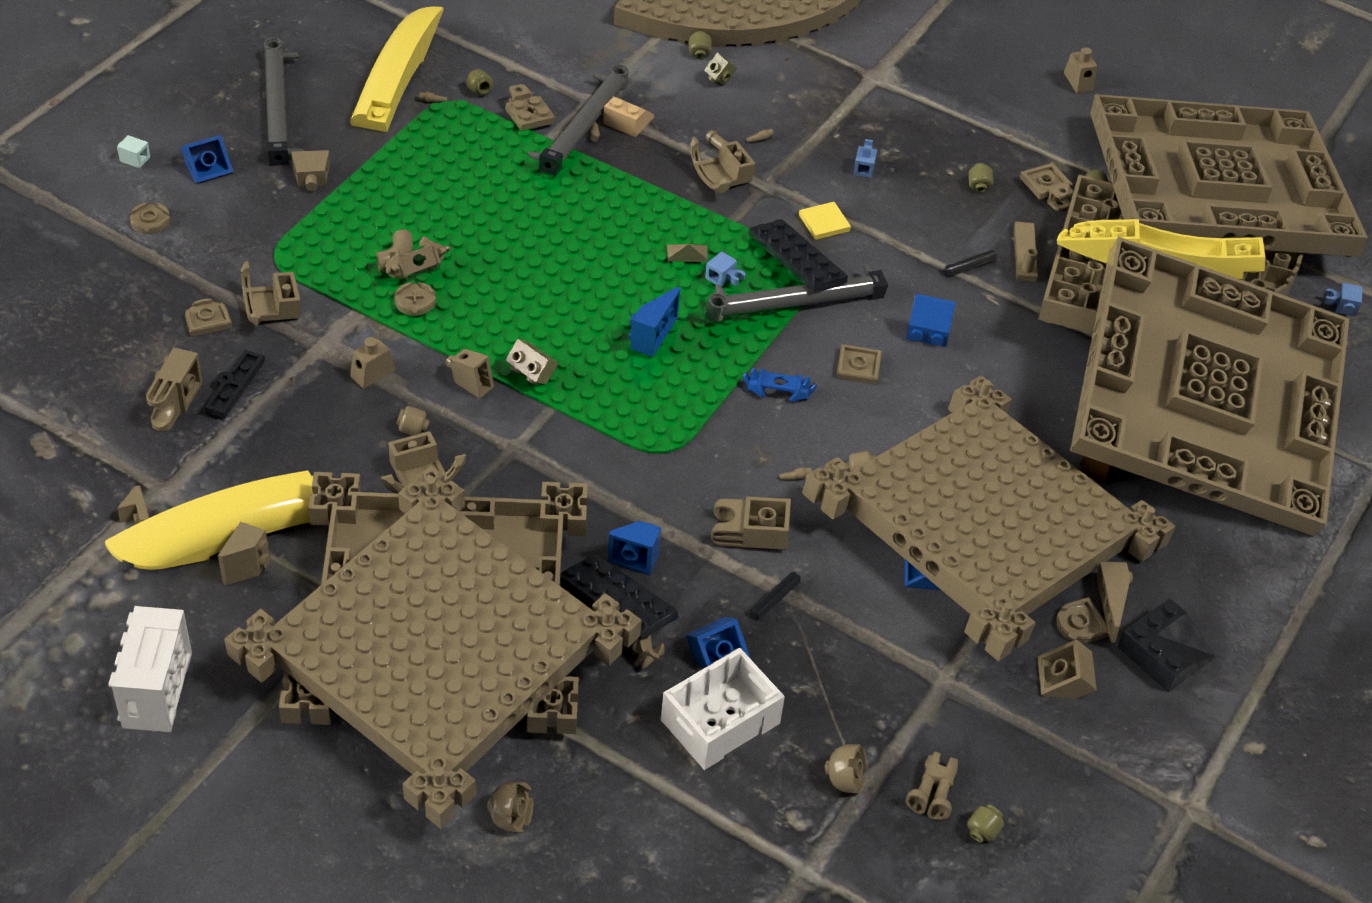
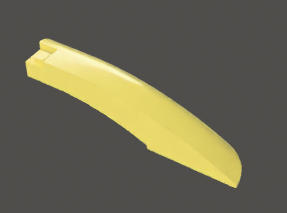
[350,7,444,133]
[1057,219,1265,279]
[105,471,313,570]

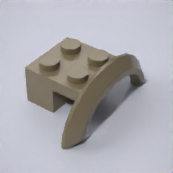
[690,137,756,194]
[241,261,300,327]
[381,431,466,494]

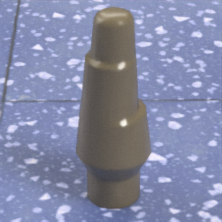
[419,92,447,103]
[589,122,600,142]
[746,129,774,143]
[779,467,812,480]

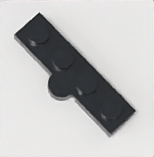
[204,349,265,419]

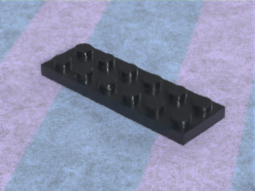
[749,219,848,292]
[560,553,679,640]

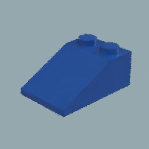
[629,287,681,357]

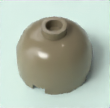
[825,744,867,793]
[487,781,534,832]

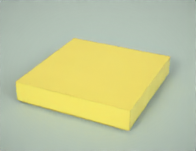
[799,202,851,240]

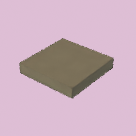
[836,344,882,385]

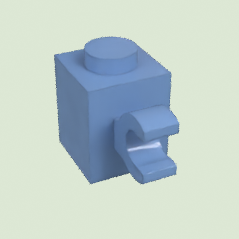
[853,139,877,178]
[705,252,745,286]
[1324,283,1362,317]

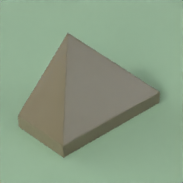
[667,244,708,262]

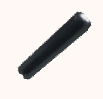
[944,250,997,276]
[751,572,801,620]

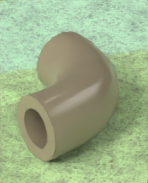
[376,230,413,272]

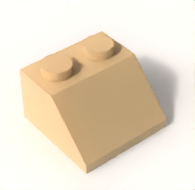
[603,97,654,137]

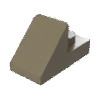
[117,485,149,524]

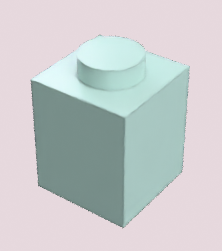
[117,135,150,168]

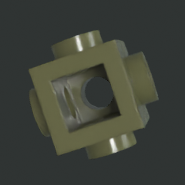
[704,53,737,85]

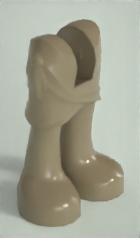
[905,751,958,820]

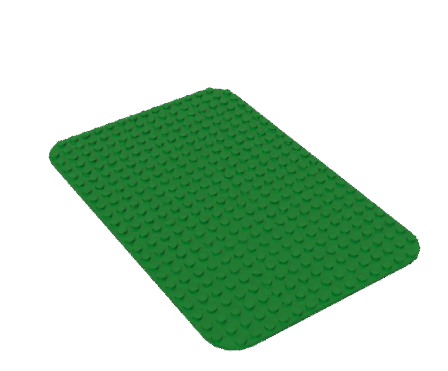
[274,100,805,454]

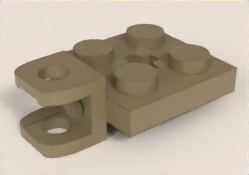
[505,84,555,131]
[1020,163,1073,211]

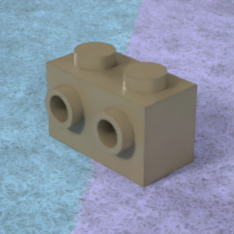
[505,339,558,385]

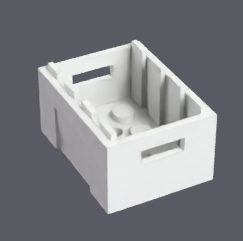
[108,606,192,732]
[661,648,785,770]

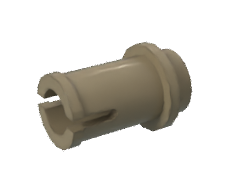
[706,130,729,150]

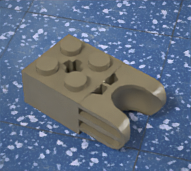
[146,347,203,431]
[711,496,791,550]

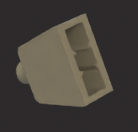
[1064,47,1097,94]
[292,150,330,191]
[351,337,396,389]
[446,349,494,398]

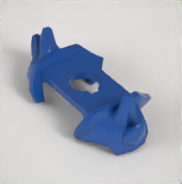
[743,368,817,402]

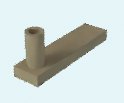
[1014,222,1038,282]

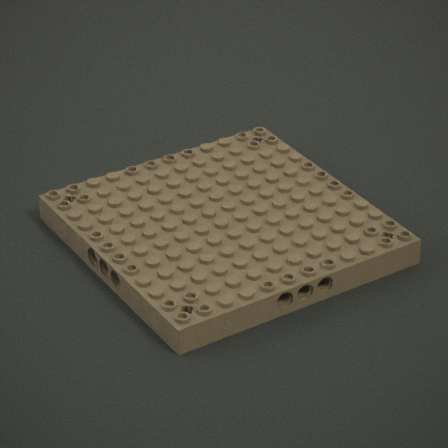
[1090,94,1368,257]
[1070,236,1350,536]

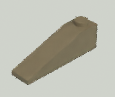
[1096,562,1133,642]

